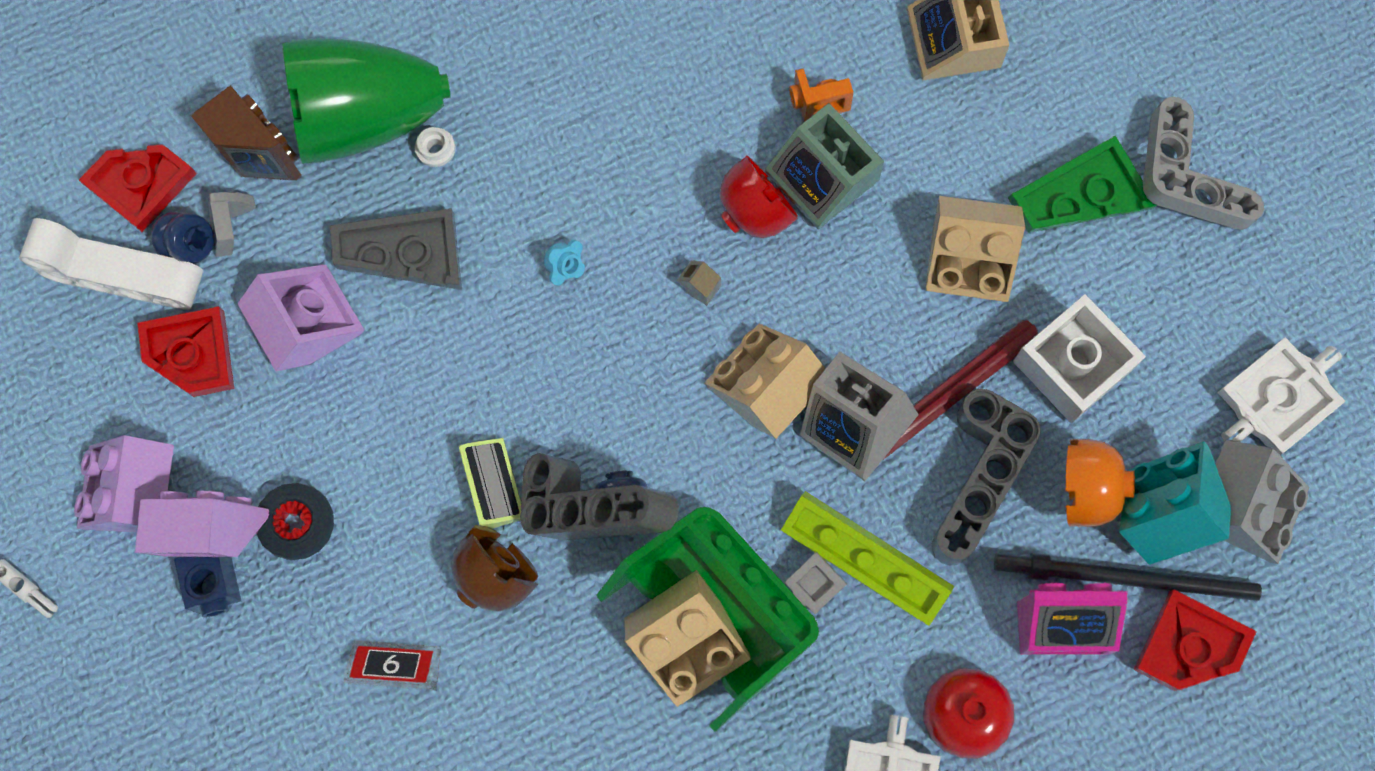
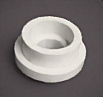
[415,127,456,167]

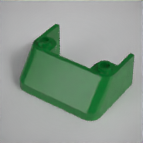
[596,507,819,732]

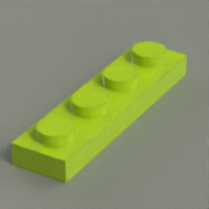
[781,491,954,626]

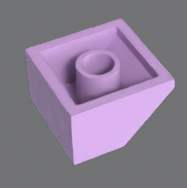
[238,264,364,372]

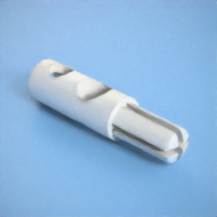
[0,559,58,618]

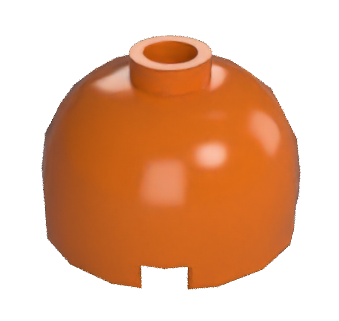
[1066,439,1135,527]

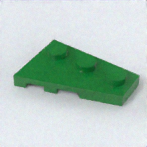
[1008,136,1158,233]

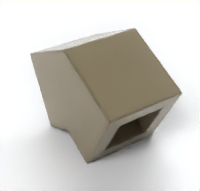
[677,260,721,306]

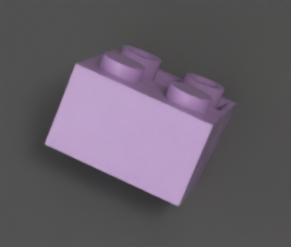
[74,435,174,532]
[135,491,269,557]

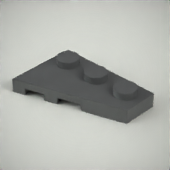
[330,208,462,290]

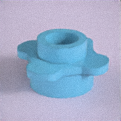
[544,240,585,286]

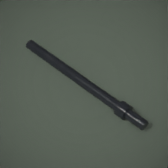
[994,553,1262,601]

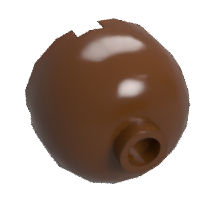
[450,525,538,611]

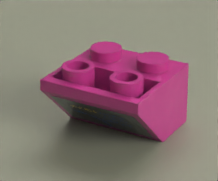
[1017,583,1128,655]

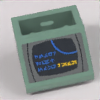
[765,103,884,230]

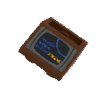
[190,85,302,181]

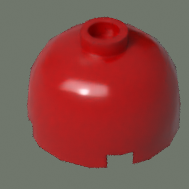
[720,156,798,238]
[923,668,1014,759]

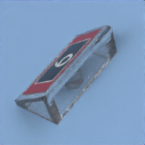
[343,640,441,691]

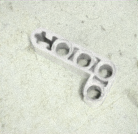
[19,218,204,310]

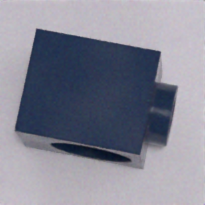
[174,557,241,618]

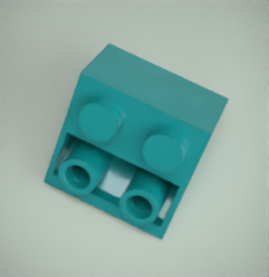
[1119,441,1231,565]

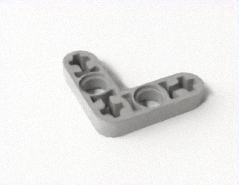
[1143,97,1264,230]

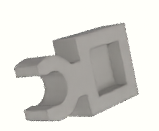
[785,552,847,614]

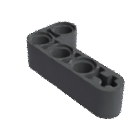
[932,389,1040,565]
[520,453,679,541]

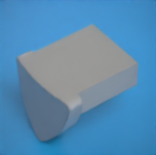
[208,192,256,257]

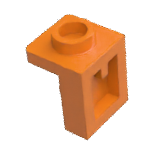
[789,68,853,122]

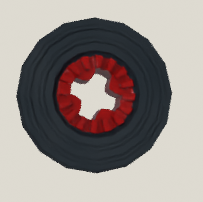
[256,483,334,560]

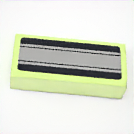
[459,438,521,529]

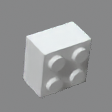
[1013,294,1146,424]

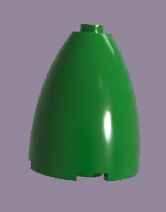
[282,38,450,164]

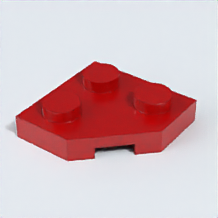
[79,144,197,232]
[137,306,235,397]
[1133,589,1257,691]

